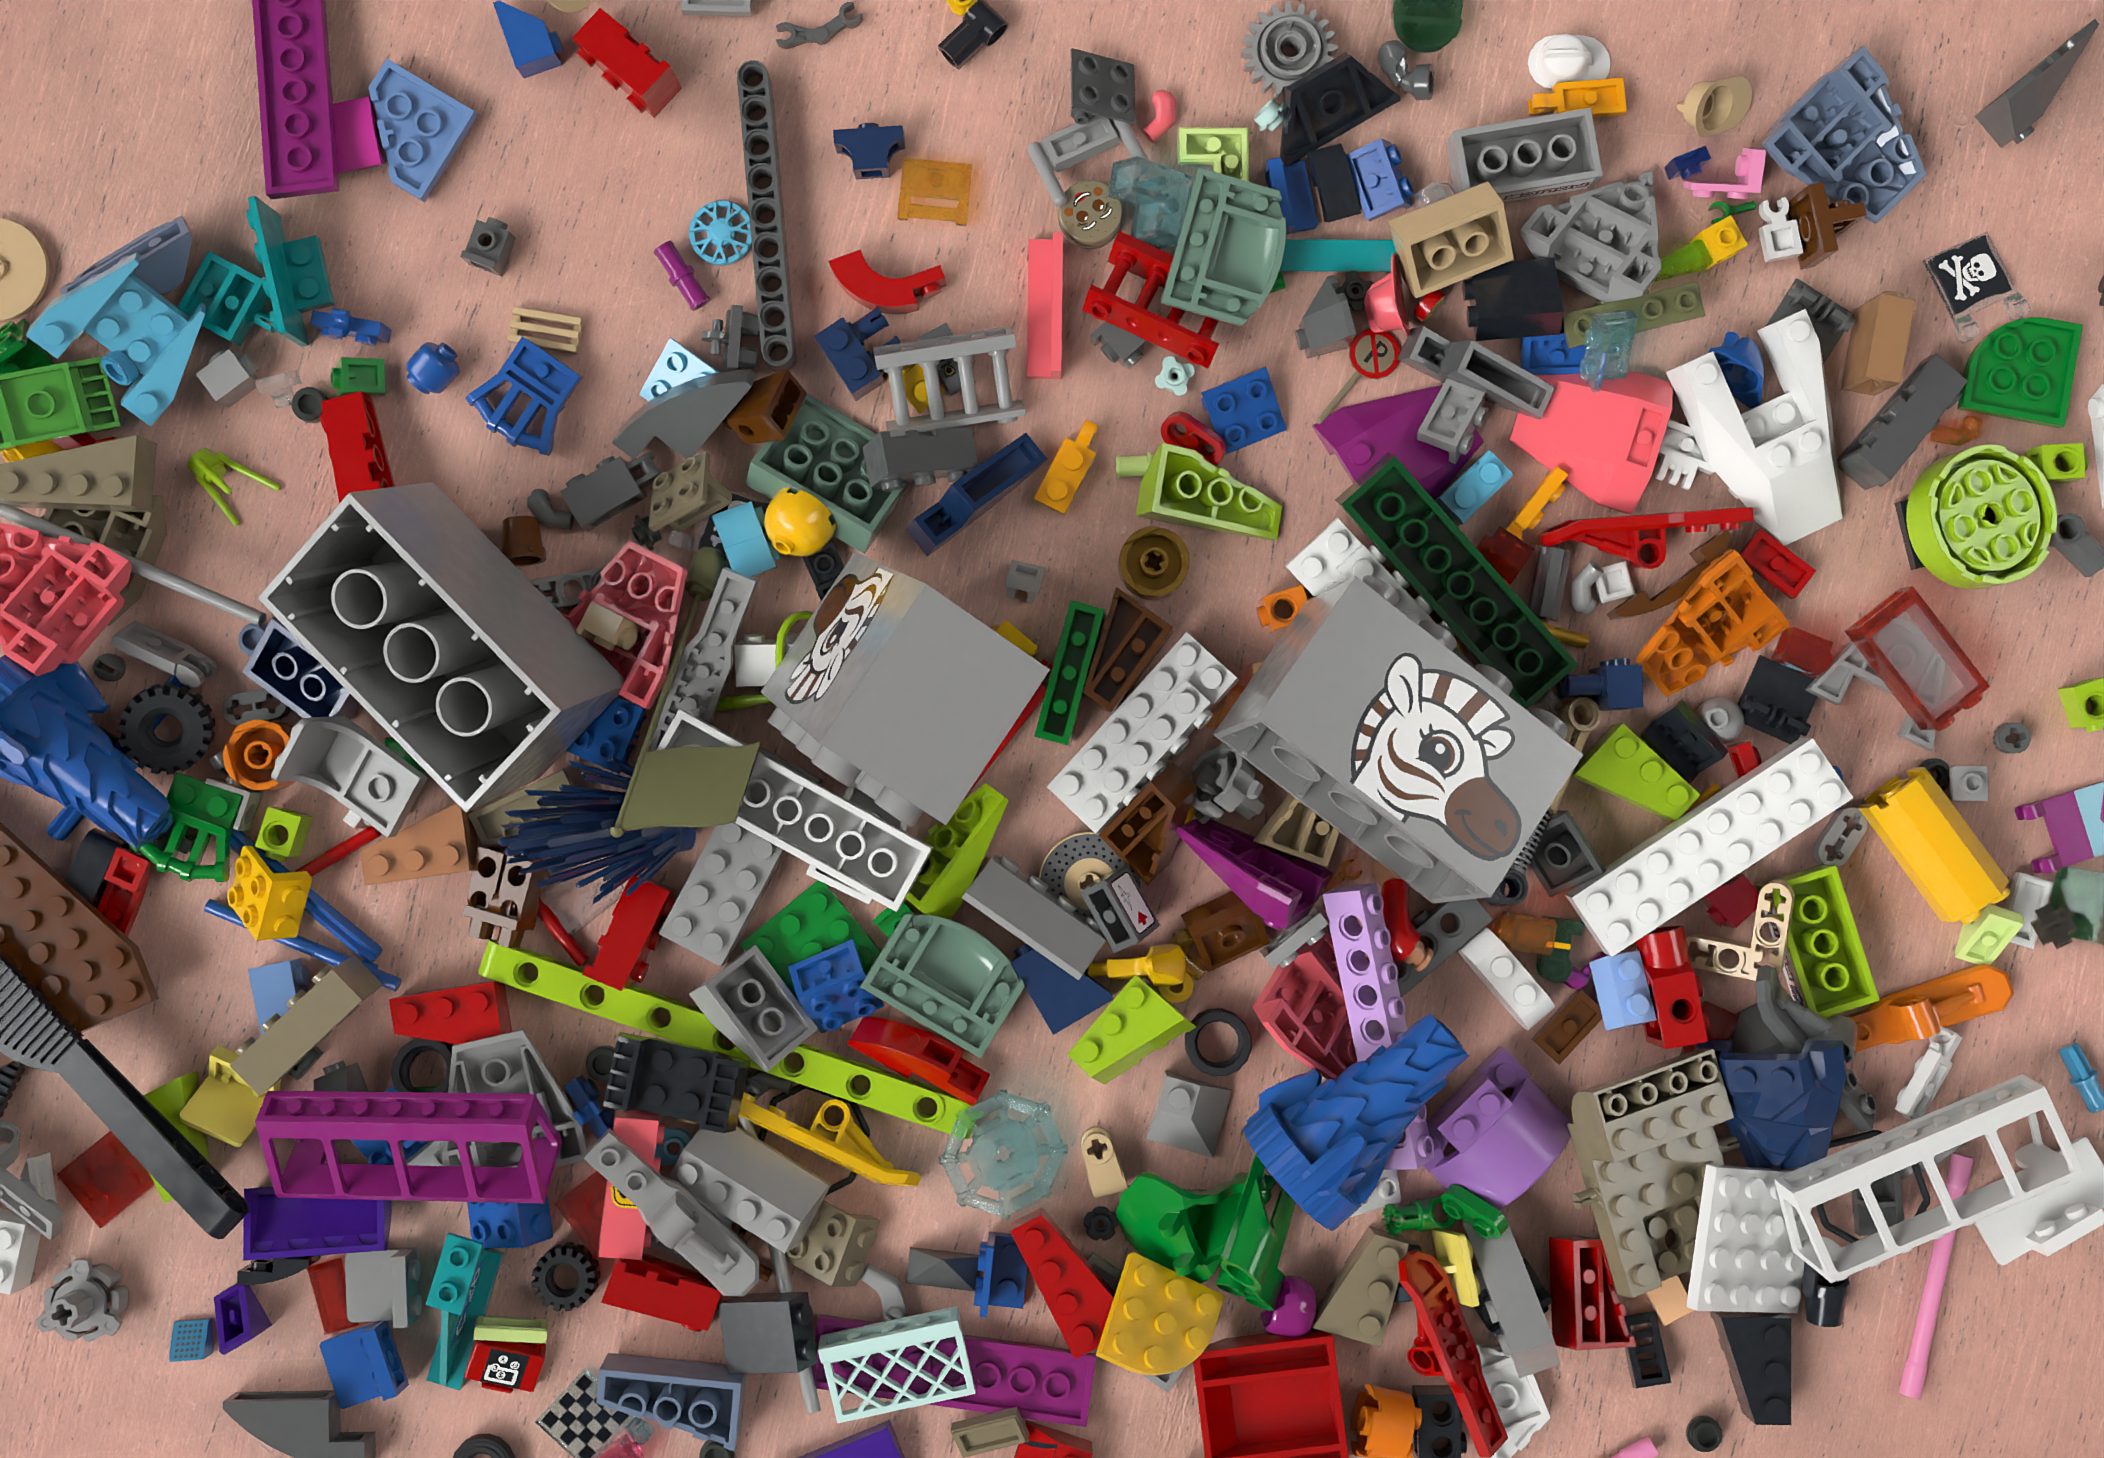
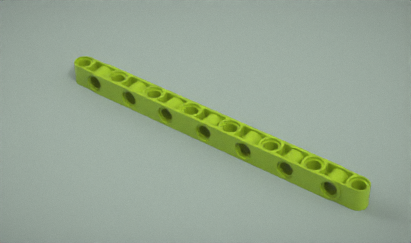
[478,939,981,1139]

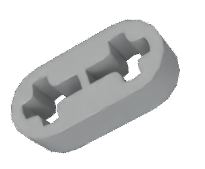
[1813,807,1868,867]

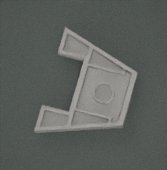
[1805,611,1947,751]

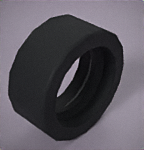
[1184,1008,1252,1077]
[391,1038,453,1093]

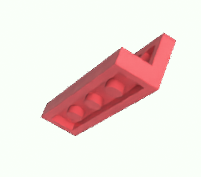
[1027,232,1063,379]

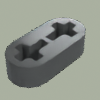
[221,689,291,725]

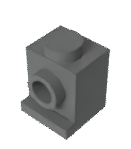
[460,217,516,277]
[1091,321,1145,369]

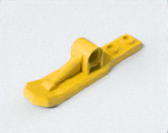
[739,1092,921,1187]

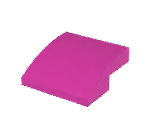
[333,96,385,174]

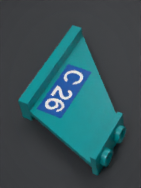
[426,1232,504,1391]

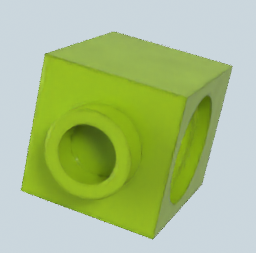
[2026,443,2088,484]
[2058,677,2104,732]
[255,806,313,861]

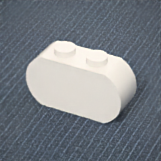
[1458,927,1555,1030]

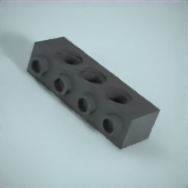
[1366,899,1493,998]

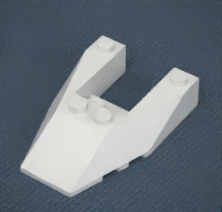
[1666,309,1843,546]

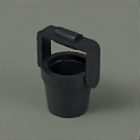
[1802,1262,1850,1327]

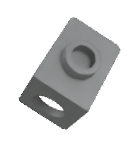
[205,776,263,831]

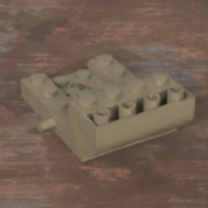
[1567,1048,1740,1298]

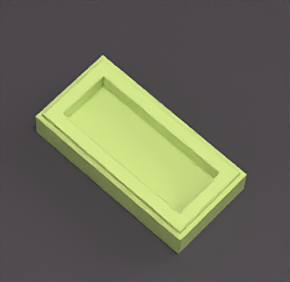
[473,1316,548,1343]

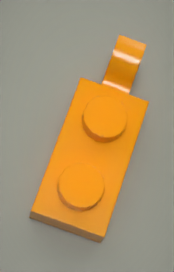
[1527,78,1627,118]
[1034,419,1098,516]
[1494,466,1568,556]

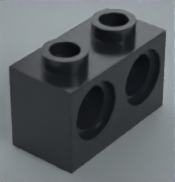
[1412,1385,1467,1458]

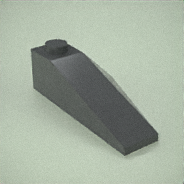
[1974,19,2099,148]

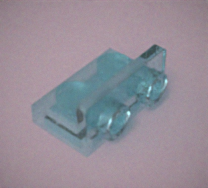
[1579,310,1638,392]

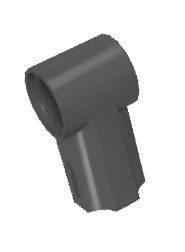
[2048,513,2104,577]

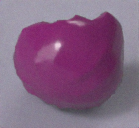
[1260,1275,1317,1338]

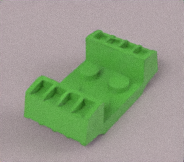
[0,357,121,451]

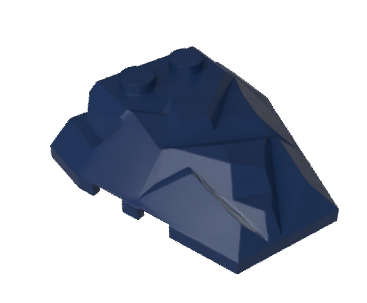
[1695,1040,1848,1171]

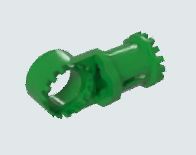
[1382,1196,1457,1236]

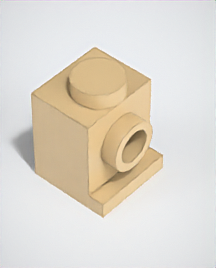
[576,601,641,651]

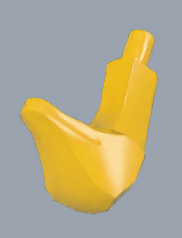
[1088,944,1186,987]

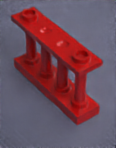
[1082,231,1219,369]

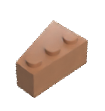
[360,803,477,886]

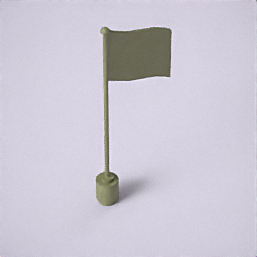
[610,547,761,838]

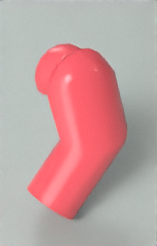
[1142,90,1176,143]

